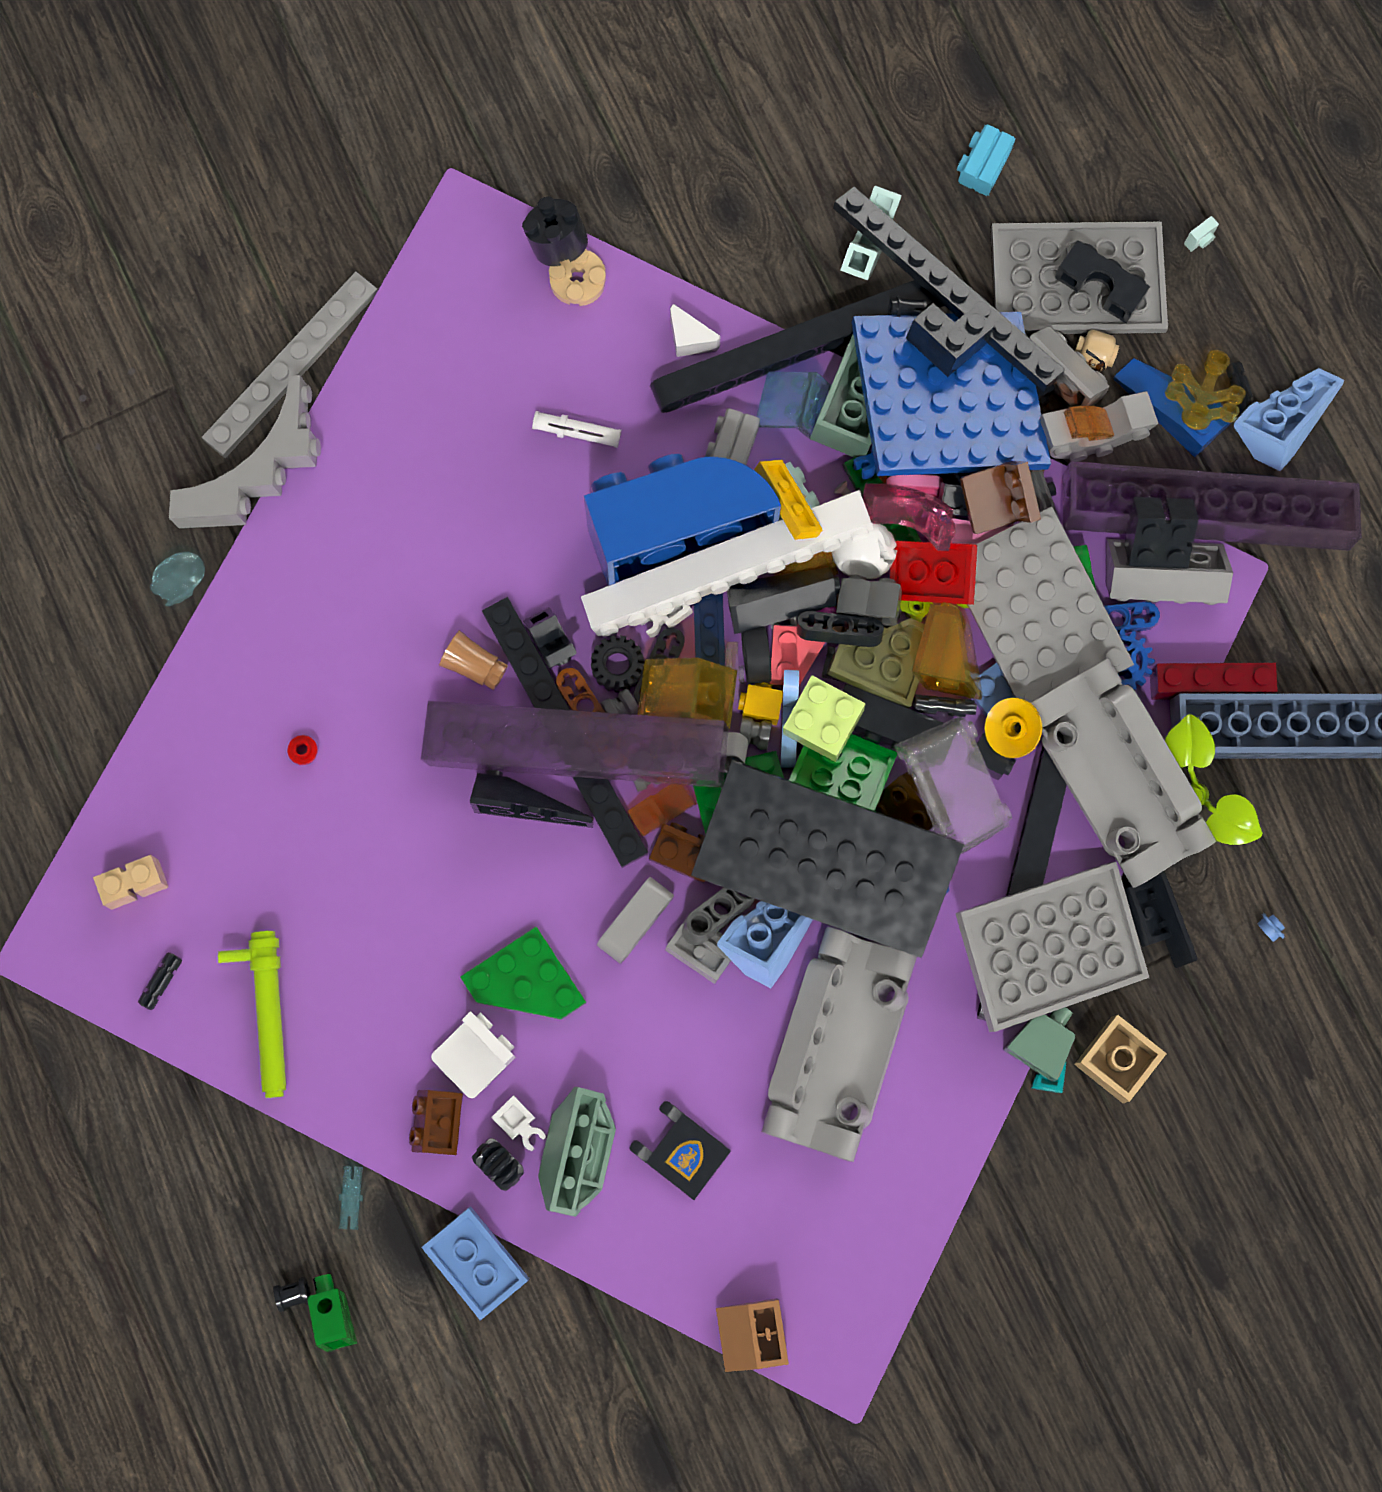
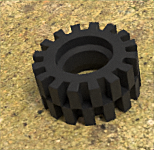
[591,635,644,692]

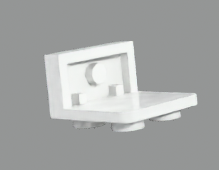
[431,1011,516,1098]

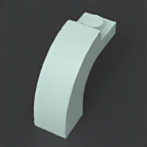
[841,185,902,280]

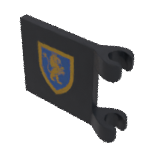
[629,1101,731,1200]

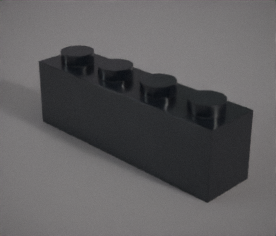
[843,684,957,767]

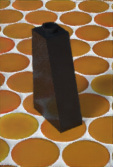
[727,567,840,634]

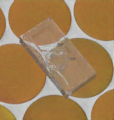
[725,642,744,706]

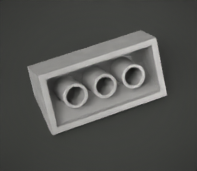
[1106,539,1233,605]

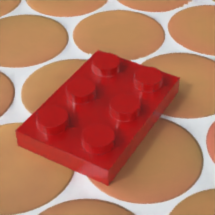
[890,541,978,605]

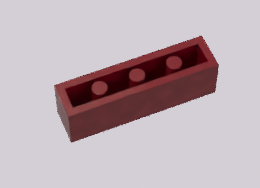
[1150,663,1278,700]

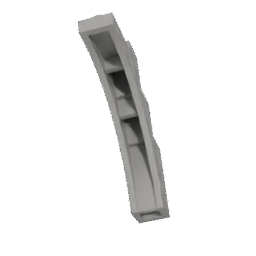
[169,375,321,528]

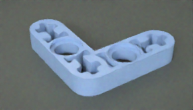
[781,670,799,768]

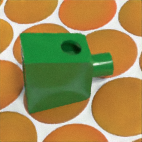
[307,1274,357,1352]

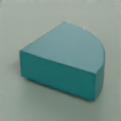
[1031,1063,1066,1093]

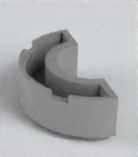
[1039,391,1158,463]

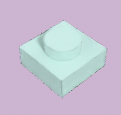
[1184,216,1219,252]

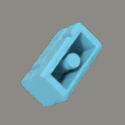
[957,124,1016,196]

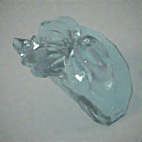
[149,552,205,607]

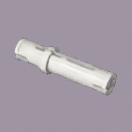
[532,411,621,448]

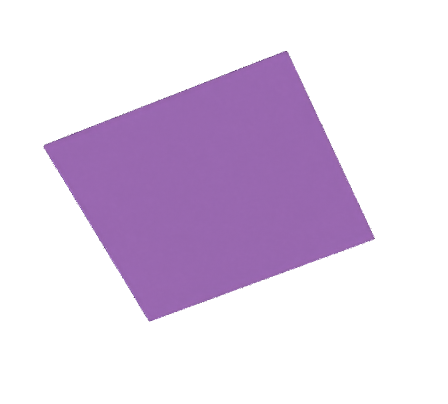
[0,168,1268,1424]

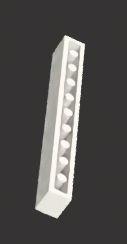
[581,490,874,637]

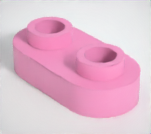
[886,475,943,501]

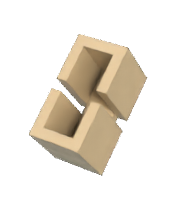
[93,855,168,910]

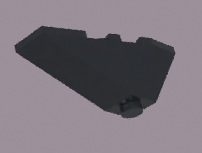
[470,770,594,828]

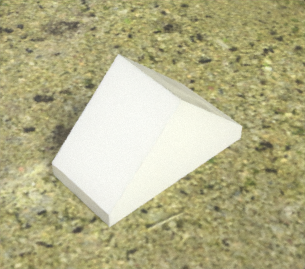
[670,304,720,357]

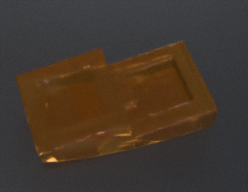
[1064,406,1115,441]
[627,779,697,837]

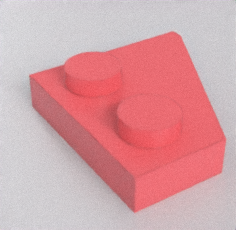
[769,624,827,686]

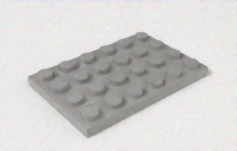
[991,222,1168,335]
[967,506,1134,703]
[955,862,1149,1032]

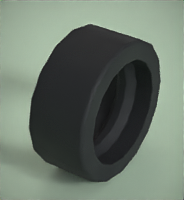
[741,626,772,684]

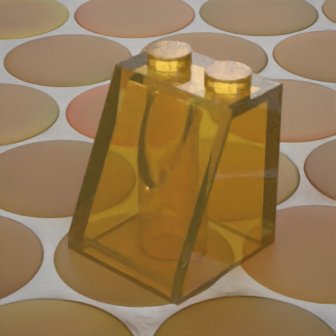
[912,602,983,700]
[637,658,737,729]

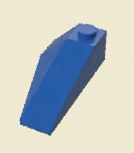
[1113,358,1236,457]

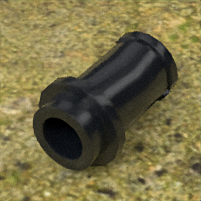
[888,296,927,317]

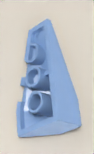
[1234,368,1344,471]
[717,901,813,988]

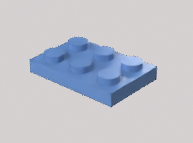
[421,1206,530,1320]

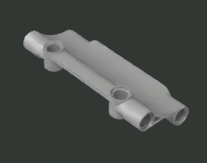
[1030,658,1216,887]
[761,927,917,1162]

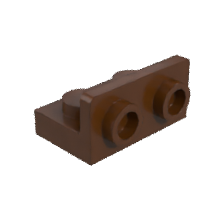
[649,822,705,884]
[409,1090,463,1155]

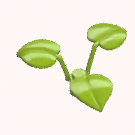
[1165,714,1263,845]

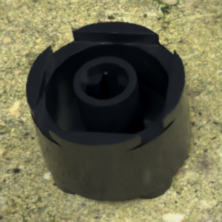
[522,196,588,266]

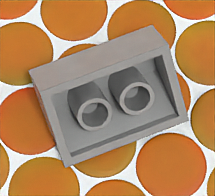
[1029,326,1110,415]

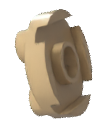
[549,249,606,306]

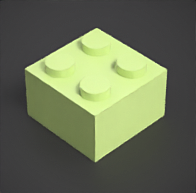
[783,676,865,762]

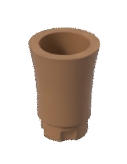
[439,630,508,690]

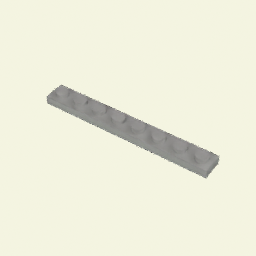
[202,272,378,458]

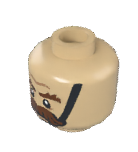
[1075,329,1119,371]

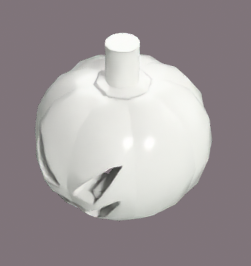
[832,511,897,580]

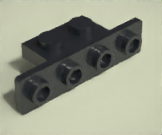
[1124,871,1198,968]

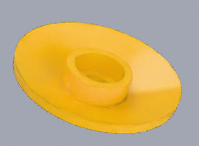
[985,698,1042,758]

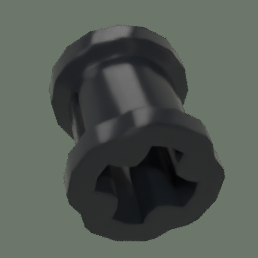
[273,1277,311,1312]

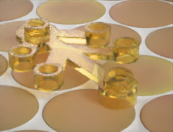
[1165,350,1246,430]

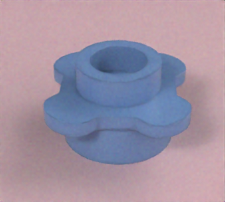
[1257,913,1285,942]

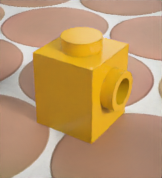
[738,683,783,725]

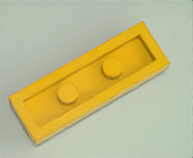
[754,460,823,540]

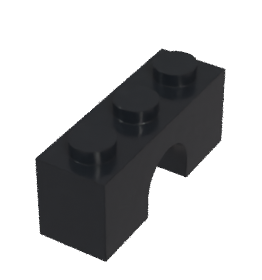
[1055,240,1150,324]

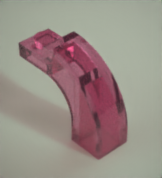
[862,484,955,551]

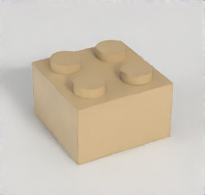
[1074,1015,1167,1103]

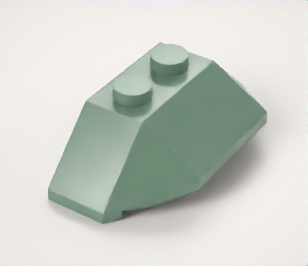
[538,1087,616,1217]

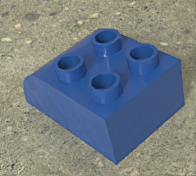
[584,454,781,586]

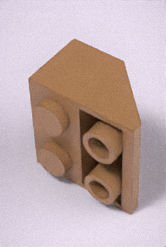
[716,1298,789,1372]

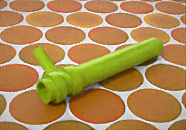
[218,931,286,1098]

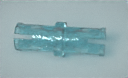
[338,1166,363,1230]

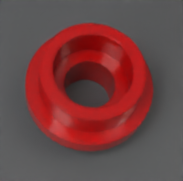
[287,735,318,765]

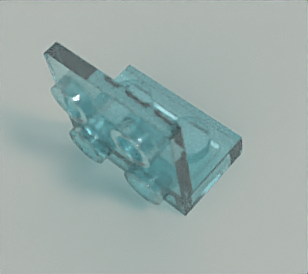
[757,372,831,439]

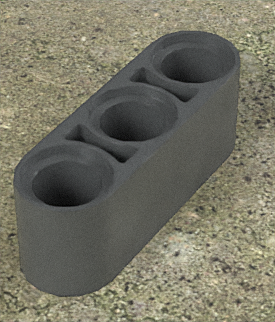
[682,888,755,945]

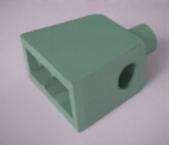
[1003,1007,1076,1082]

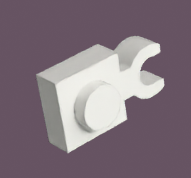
[641,603,693,638]
[491,1095,546,1151]

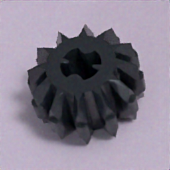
[472,1138,524,1191]

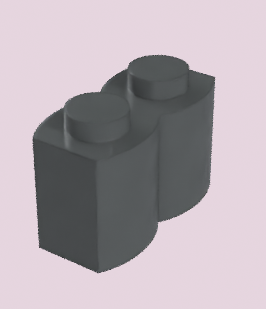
[836,575,902,626]

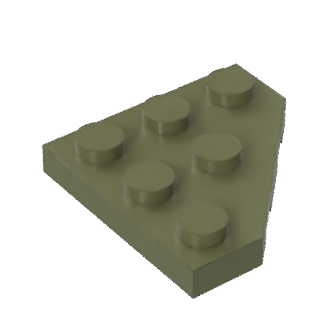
[826,618,937,708]

